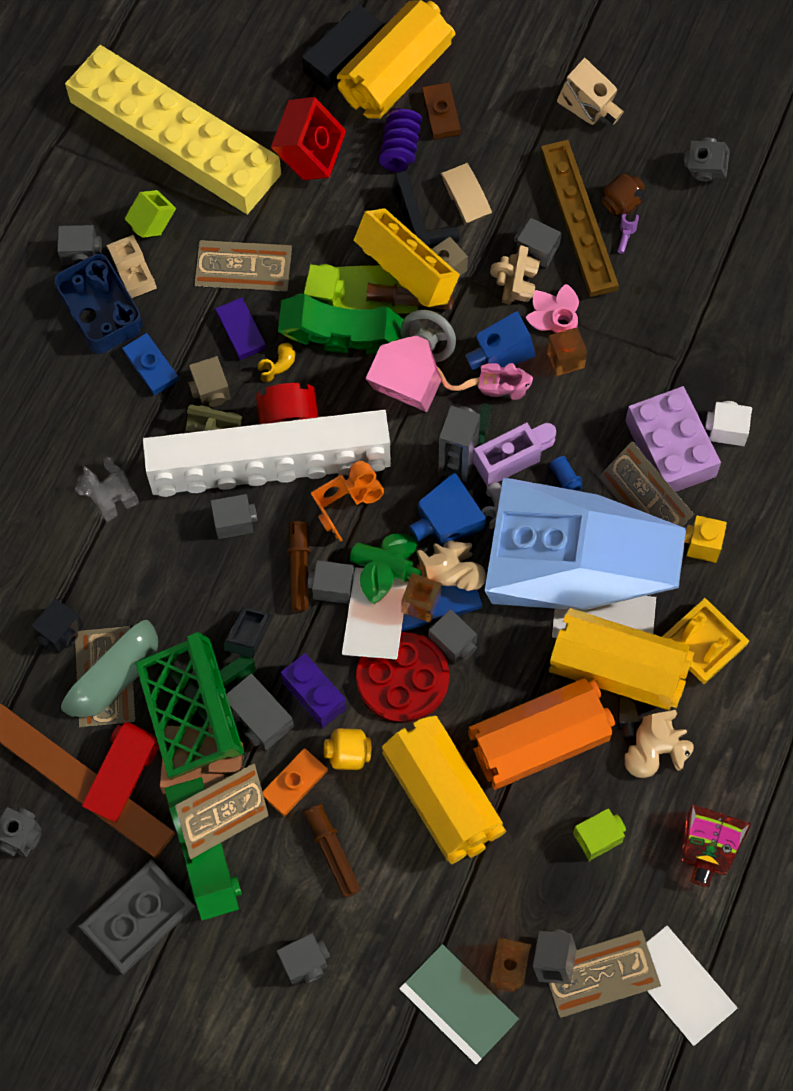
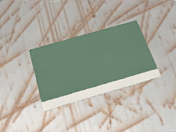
[399,944,519,1064]

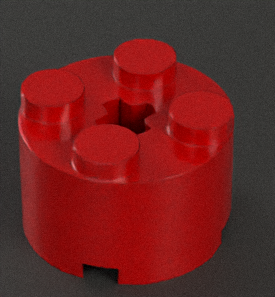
[255,383,318,424]

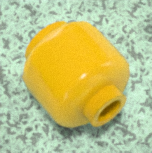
[324,728,372,770]

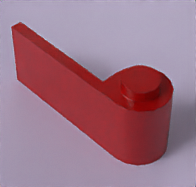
[82,722,159,823]

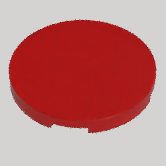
[356,632,449,723]

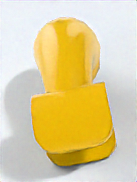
[258,343,295,382]

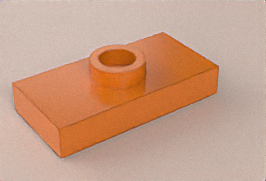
[262,748,328,817]

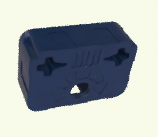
[54,254,143,354]

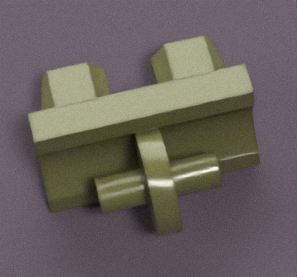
[185,405,242,433]

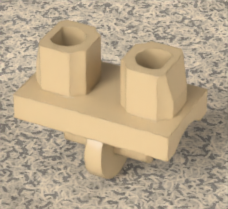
[490,245,540,305]

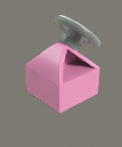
[366,310,456,412]

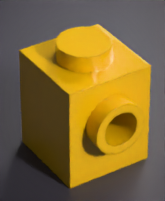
[685,515,727,563]

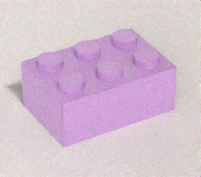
[625,386,721,492]

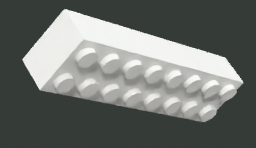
[143,410,391,497]

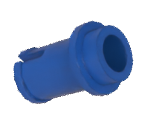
[549,456,583,491]

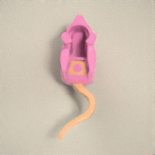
[437,363,533,400]

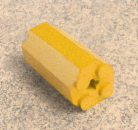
[337,0,455,118]
[549,608,695,711]
[382,715,506,864]

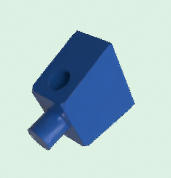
[465,311,536,370]
[409,473,486,546]

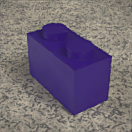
[281,653,347,729]

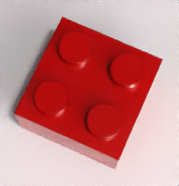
[271,97,346,180]

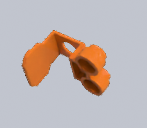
[311,461,384,542]

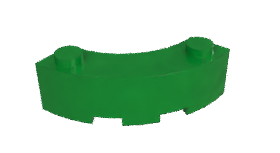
[278,294,404,354]
[165,777,242,921]

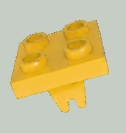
[662,598,749,684]

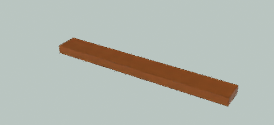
[0,703,175,859]

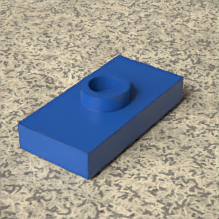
[122,333,179,396]

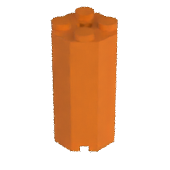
[468,678,615,790]

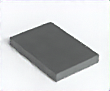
[79,859,195,975]

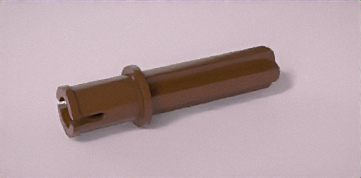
[366,283,454,310]
[287,521,311,612]
[304,804,360,897]

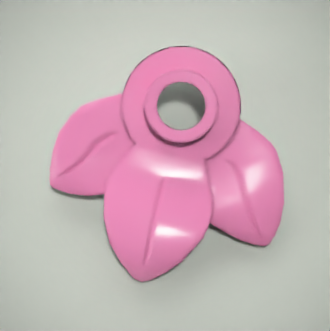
[526,284,579,335]

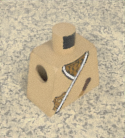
[557,58,624,125]

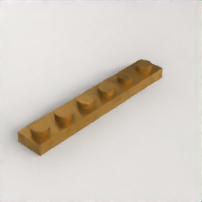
[541,140,619,297]

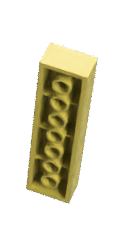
[65,45,281,215]

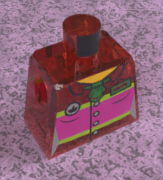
[682,804,751,887]

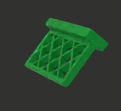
[135,632,244,780]

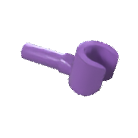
[617,214,639,254]

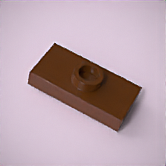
[422,82,461,140]

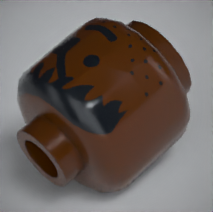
[602,173,645,216]

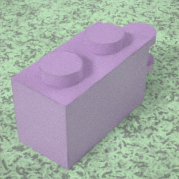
[473,423,556,487]

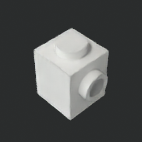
[705,401,752,446]

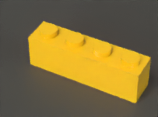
[354,209,460,307]

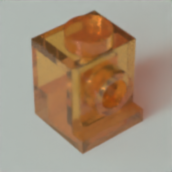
[490,938,531,992]

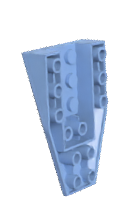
[484,477,686,610]

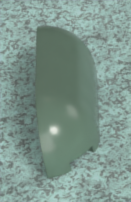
[61,620,158,717]

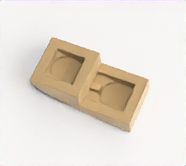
[441,163,492,225]
[107,235,157,298]

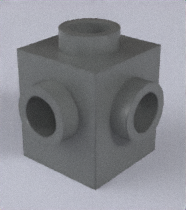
[684,137,730,181]
[0,807,42,858]

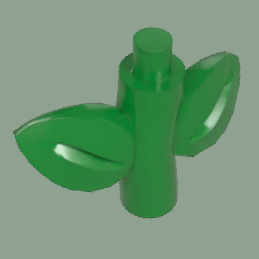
[350,533,422,604]

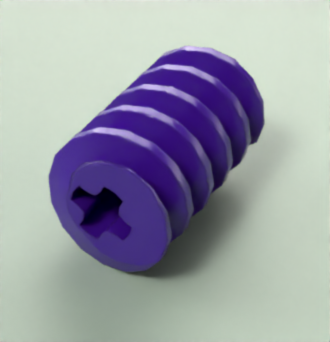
[379,108,422,172]

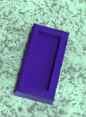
[216,298,266,360]

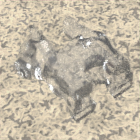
[75,457,139,522]

